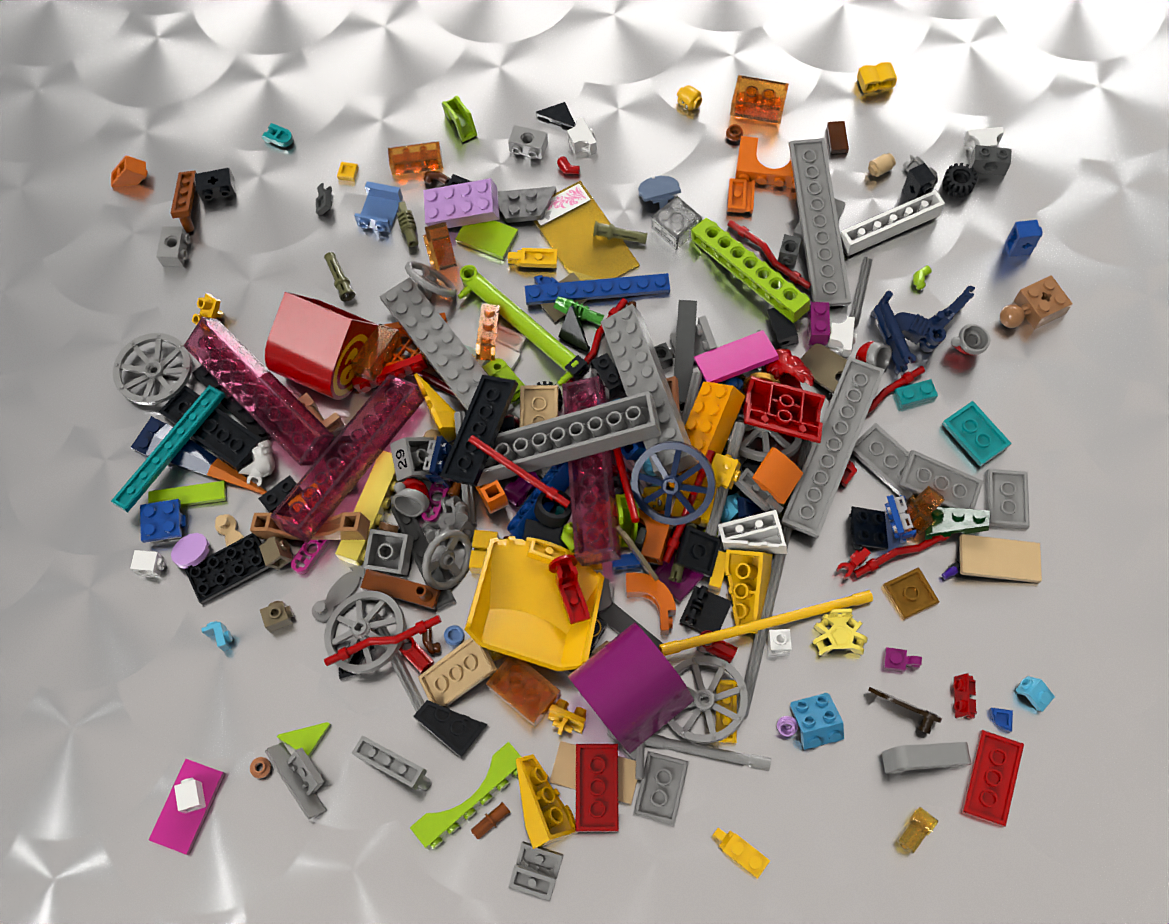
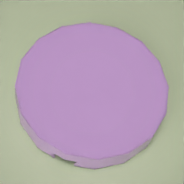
[171,533,210,569]

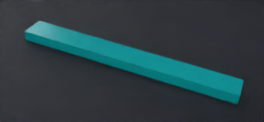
[111,385,225,513]

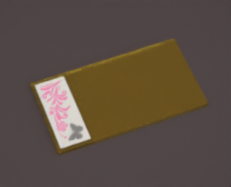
[533,181,640,281]

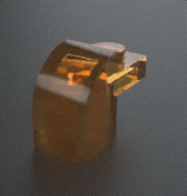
[904,486,945,535]

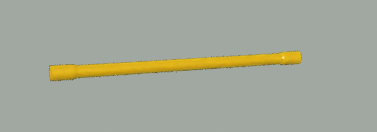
[659,590,873,656]

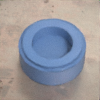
[444,625,465,647]

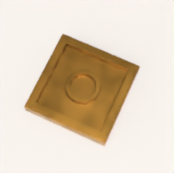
[883,567,940,620]

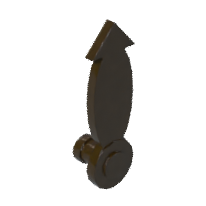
[868,687,942,734]

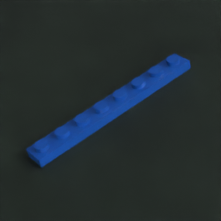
[525,273,670,305]

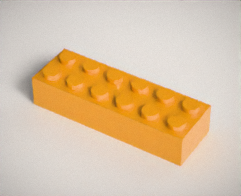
[669,381,745,501]

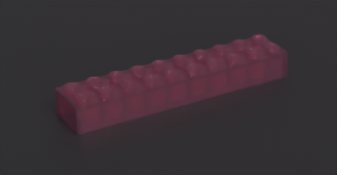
[184,317,334,466]
[270,374,425,543]
[562,376,621,566]

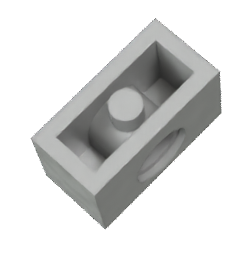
[508,125,548,159]
[156,226,190,266]

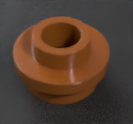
[726,124,743,141]

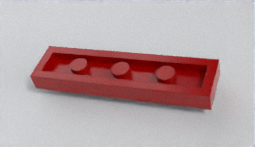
[352,354,428,393]

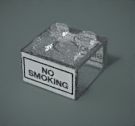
[651,196,702,250]

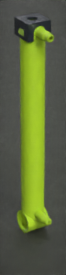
[458,265,589,386]

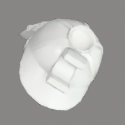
[238,440,275,487]

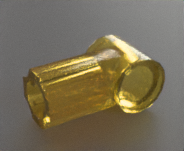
[897,807,938,854]

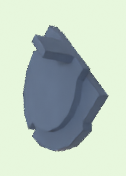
[638,175,681,211]

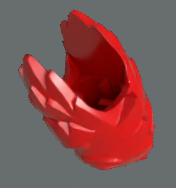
[764,349,815,389]

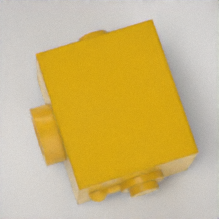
[706,453,741,489]

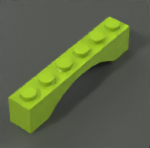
[410,741,521,850]

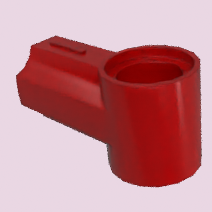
[697,630,738,663]
[399,637,434,674]

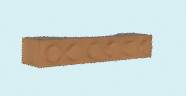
[250,512,371,540]

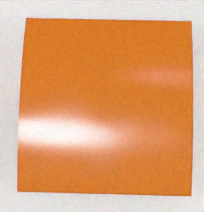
[752,447,804,504]

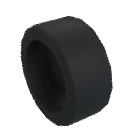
[534,490,573,528]

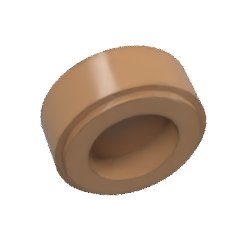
[378,521,399,533]

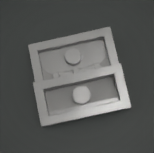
[509,841,564,901]

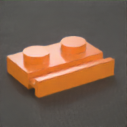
[727,178,755,214]

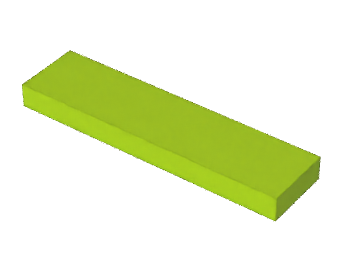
[148,481,227,507]

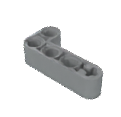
[882,742,972,774]

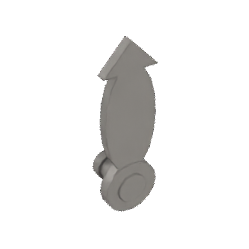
[312,565,365,622]

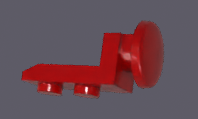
[548,554,590,624]

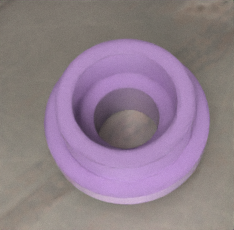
[777,716,798,737]

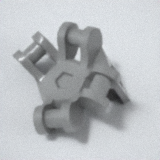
[422,496,476,544]

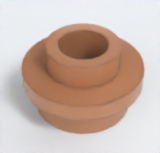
[250,757,271,779]

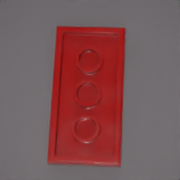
[961,730,1024,827]
[575,744,619,832]

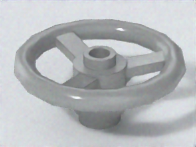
[405,261,457,299]
[422,530,472,590]

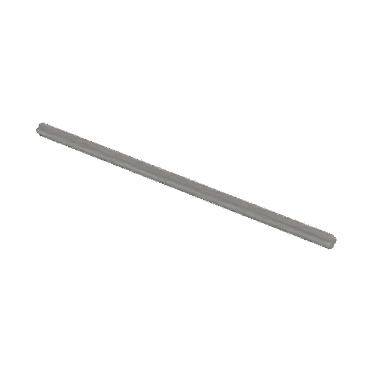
[737,439,812,718]

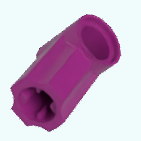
[503,471,540,507]

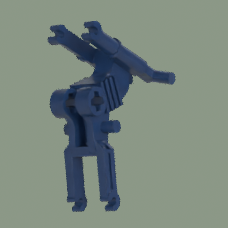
[871,286,975,374]

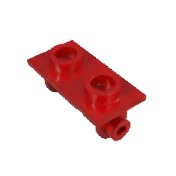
[953,673,977,719]

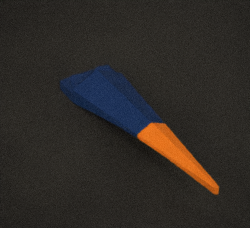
[131,416,267,494]

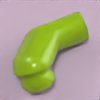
[913,265,932,290]
[561,522,579,553]

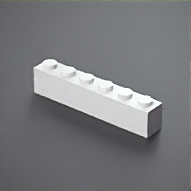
[841,190,945,257]

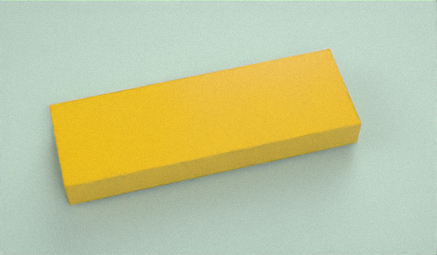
[715,680,737,744]

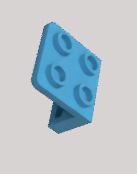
[790,693,844,750]

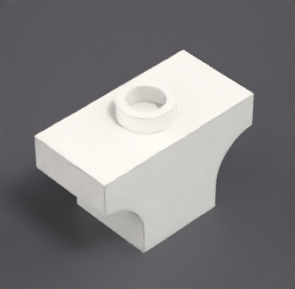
[567,117,597,155]
[963,127,1004,150]
[827,316,857,359]

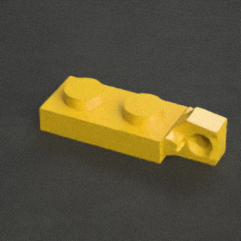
[508,248,557,268]
[712,828,770,879]

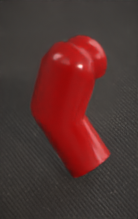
[557,156,580,175]

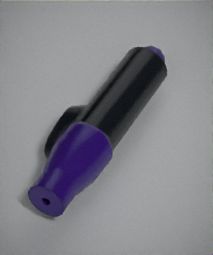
[941,561,960,580]

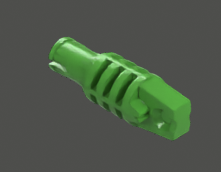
[554,296,604,326]

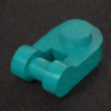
[261,123,293,147]

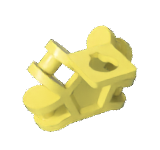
[812,609,868,656]

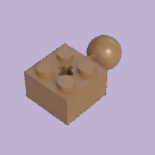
[1000,275,1073,330]

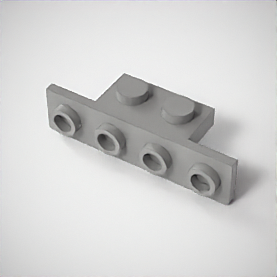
[265,742,326,819]

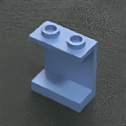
[354,181,403,232]

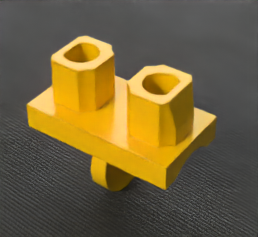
[192,293,223,331]
[548,699,587,736]

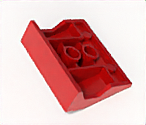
[743,376,825,444]

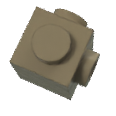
[259,536,293,570]
[260,601,294,633]

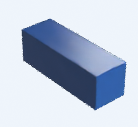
[611,553,650,570]

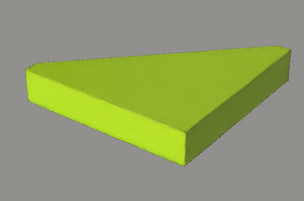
[277,722,331,758]

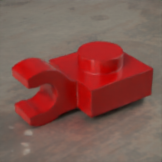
[836,548,871,579]

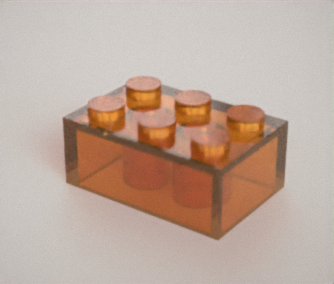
[730,75,789,124]
[486,656,562,727]

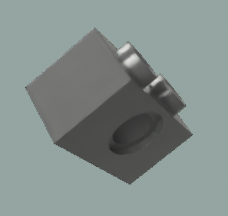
[970,145,1012,176]

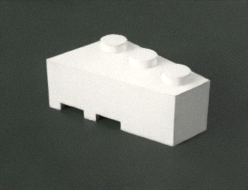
[718,510,788,554]

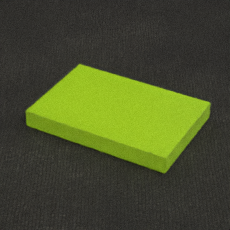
[455,220,518,260]

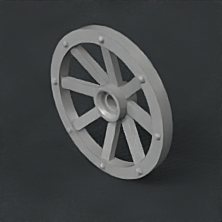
[113,333,192,405]
[726,405,802,462]
[324,591,406,674]
[668,656,748,744]

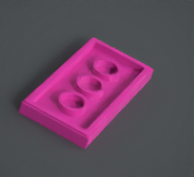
[694,330,779,383]
[149,759,225,855]

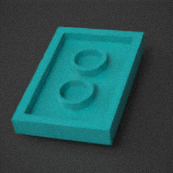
[942,401,1012,467]

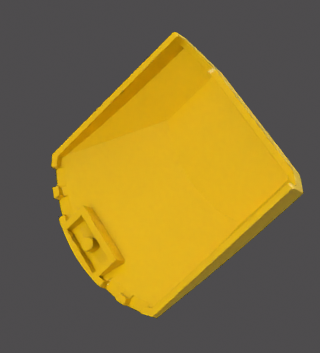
[464,536,605,671]

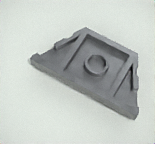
[498,186,557,223]

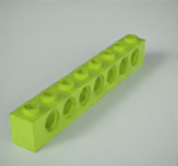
[691,217,810,323]

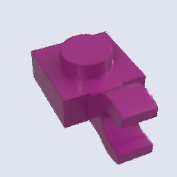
[884,647,922,672]

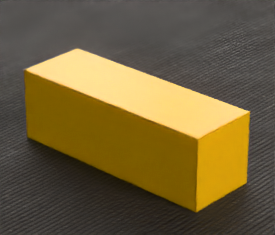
[708,551,726,591]

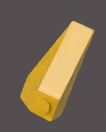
[414,373,456,442]
[725,549,773,634]
[516,754,576,849]

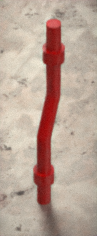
[727,220,811,290]
[565,298,628,388]
[868,366,925,413]
[662,450,716,563]
[853,533,953,578]
[324,615,442,666]

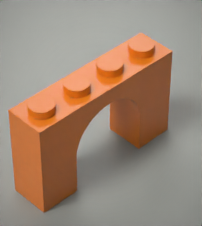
[735,136,795,188]
[584,499,674,565]

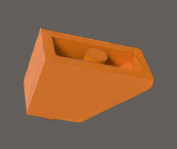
[111,155,148,188]

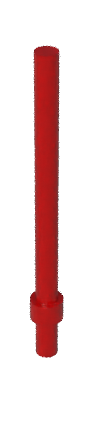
[468,435,571,508]
[612,447,640,523]

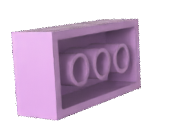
[423,178,499,231]

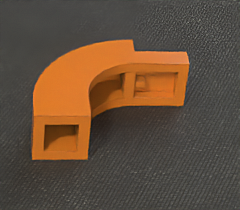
[475,480,509,514]
[626,572,676,635]

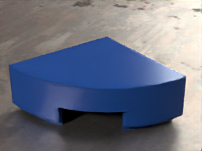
[534,275,558,285]
[990,707,1013,732]

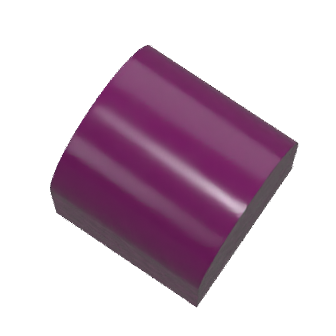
[568,622,694,754]

